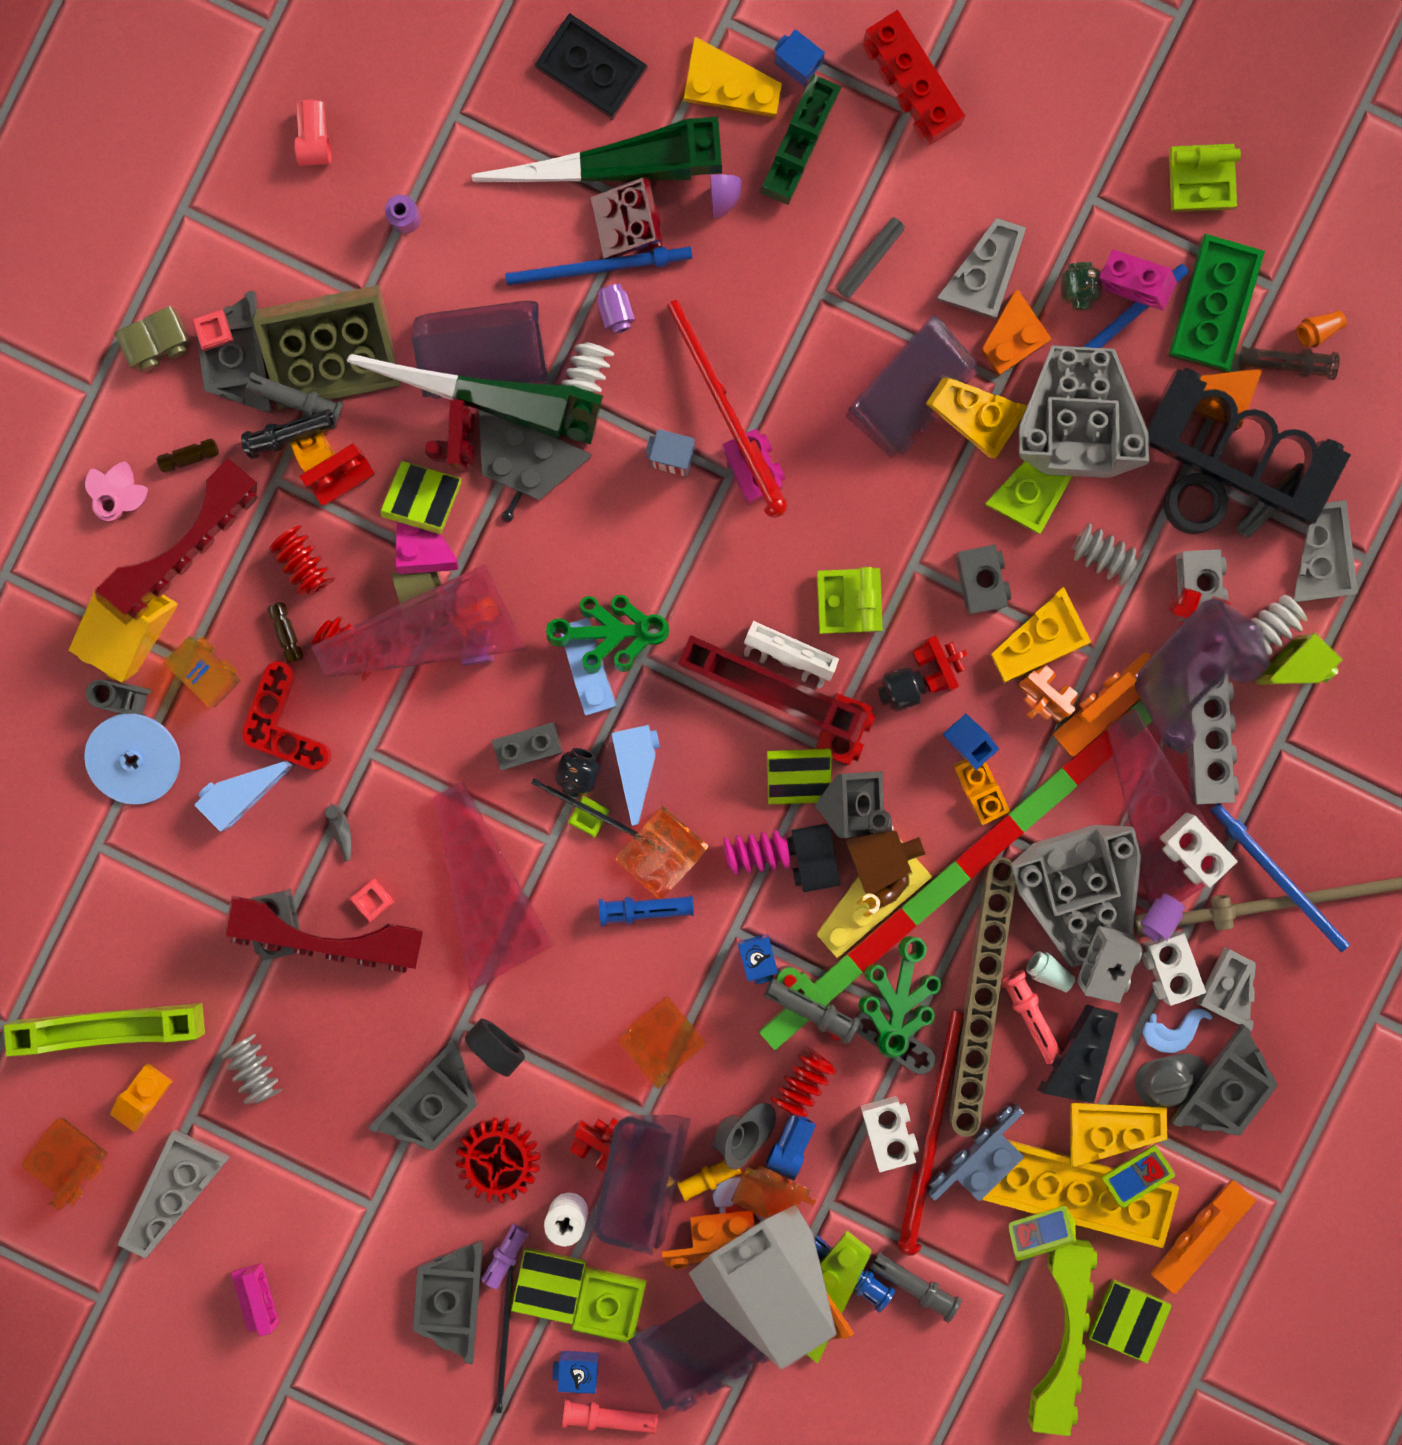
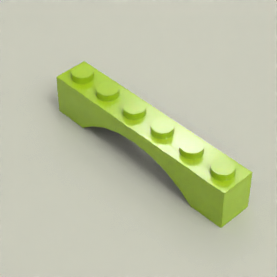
[4,1003,205,1057]
[1028,1239,1097,1436]

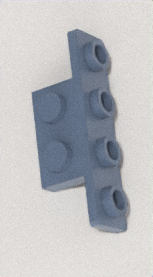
[927,1103,1024,1202]

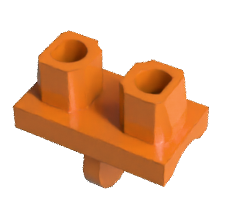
[1017,665,1078,723]

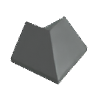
[815,771,884,838]

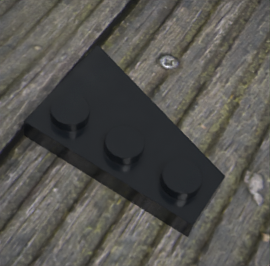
[1037,1005,1119,1104]

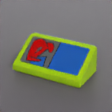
[1101,1144,1176,1208]
[1009,1206,1076,1261]

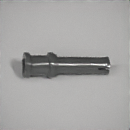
[245,372,344,424]
[764,979,860,1045]
[869,1251,962,1323]

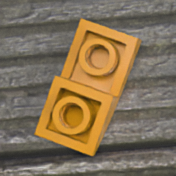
[952,759,1010,825]

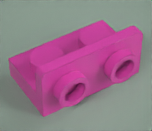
[232,1262,279,1337]

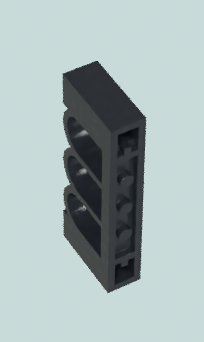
[1146,368,1351,525]

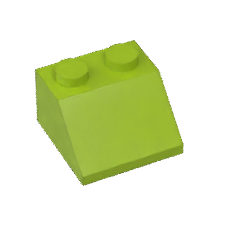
[1254,633,1343,685]

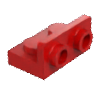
[299,443,375,506]

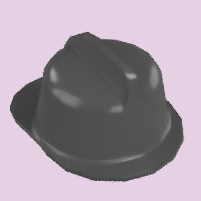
[1135,1053,1208,1108]
[711,1103,776,1170]

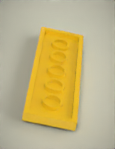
[982,1139,1180,1248]

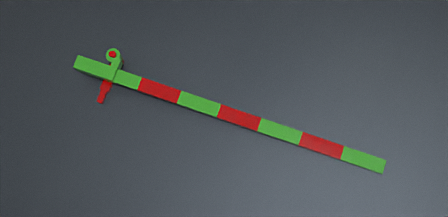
[758,676,1184,1050]

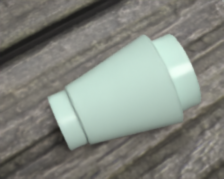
[1026,951,1075,992]

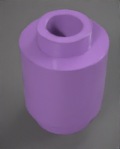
[385,195,421,234]
[596,284,635,334]
[1140,894,1185,943]

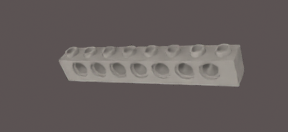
[1176,549,1239,804]

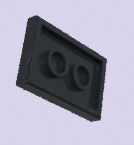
[535,13,648,120]

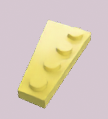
[816,840,932,958]

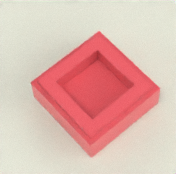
[192,310,234,351]
[349,878,394,923]

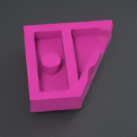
[396,522,458,574]

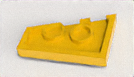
[684,37,782,118]
[926,377,1028,459]
[991,587,1091,684]
[1070,1103,1167,1168]

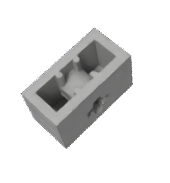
[1077,926,1142,1003]

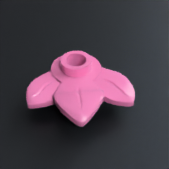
[85,461,148,521]

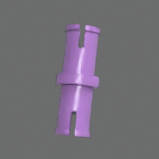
[481,1223,530,1289]

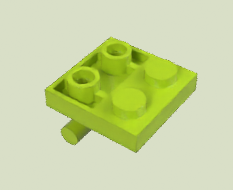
[1169,144,1241,212]
[817,567,883,634]

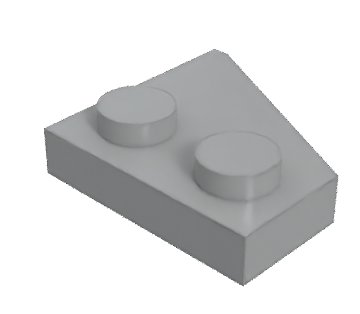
[1196,947,1256,1031]

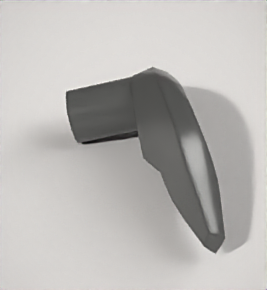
[325,803,351,862]

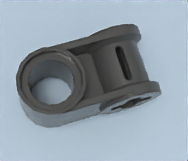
[86,680,152,716]

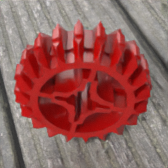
[455,1117,541,1203]

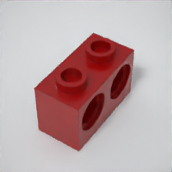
[814,693,875,765]

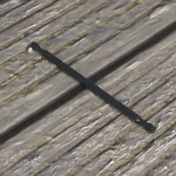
[531,778,668,853]
[496,1265,514,1413]

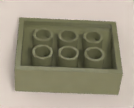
[253,285,401,410]

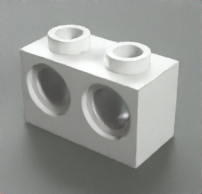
[1159,812,1238,888]
[1142,930,1206,1006]
[860,1096,919,1173]

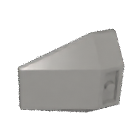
[1019,345,1149,478]
[1011,825,1141,968]
[689,1205,837,1370]

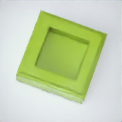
[568,795,610,837]

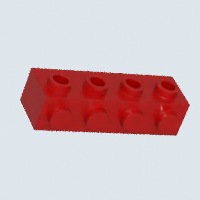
[863,9,965,145]

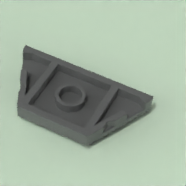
[196,291,273,413]
[479,410,592,501]
[1170,1023,1278,1136]
[368,1039,478,1151]
[413,1240,484,1364]

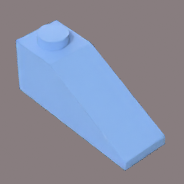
[561,618,617,716]
[611,725,660,826]
[194,761,295,832]

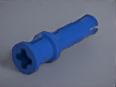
[598,896,694,927]
[814,1235,895,1313]

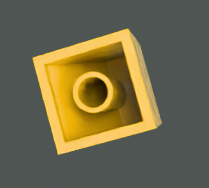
[69,590,178,683]

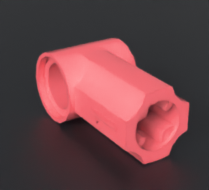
[295,100,332,166]

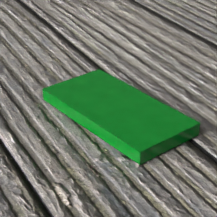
[1167,234,1265,373]

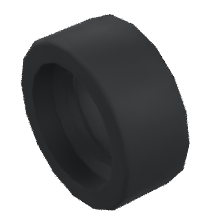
[1164,473,1228,534]
[465,1019,525,1077]

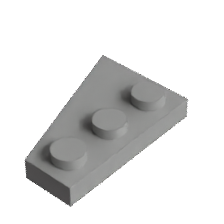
[936,218,1026,320]
[1293,500,1358,602]

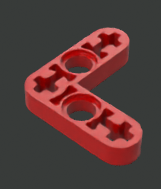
[242,661,331,770]

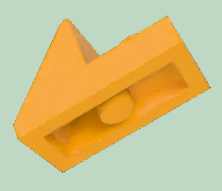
[290,432,335,472]
[110,1063,173,1133]

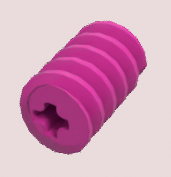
[723,830,790,876]

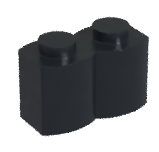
[787,823,840,892]

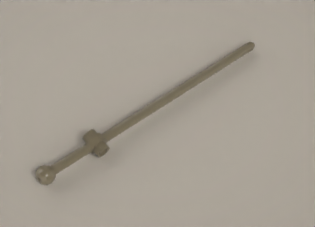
[1134,877,1402,937]

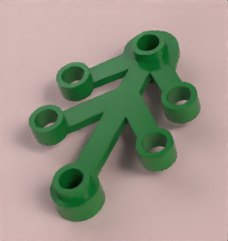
[546,595,669,673]
[858,936,941,1058]

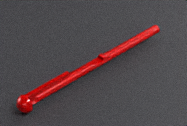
[667,300,787,518]
[898,1010,964,1256]

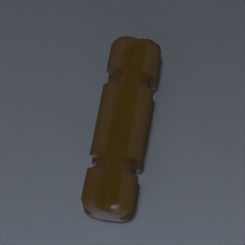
[156,438,219,473]
[267,602,303,663]

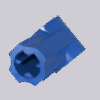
[764,1114,816,1181]

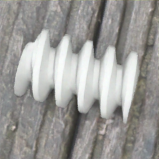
[562,342,615,392]
[1236,595,1308,663]
[544,1192,589,1247]

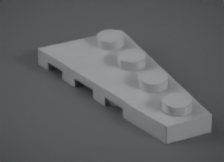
[118,1130,231,1259]

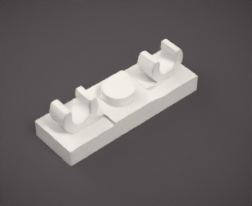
[744,621,839,688]

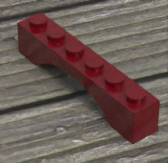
[95,458,258,625]
[678,635,868,743]
[224,896,423,973]

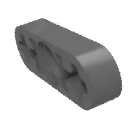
[855,1009,935,1074]

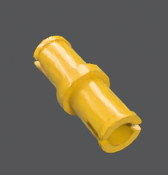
[677,1160,742,1201]

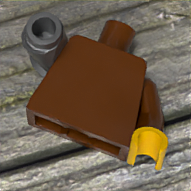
[846,810,926,917]

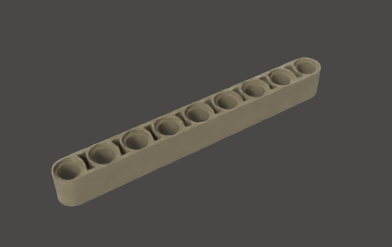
[948,856,1016,1137]

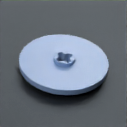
[84,714,180,804]

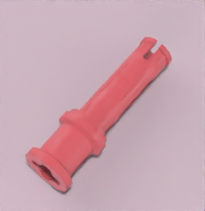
[1001,970,1063,1064]
[561,1398,658,1435]

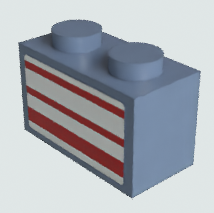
[645,429,695,477]

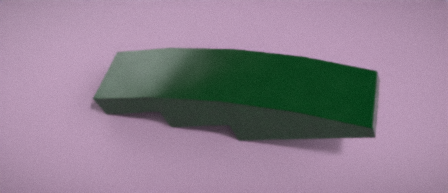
[760,74,842,205]

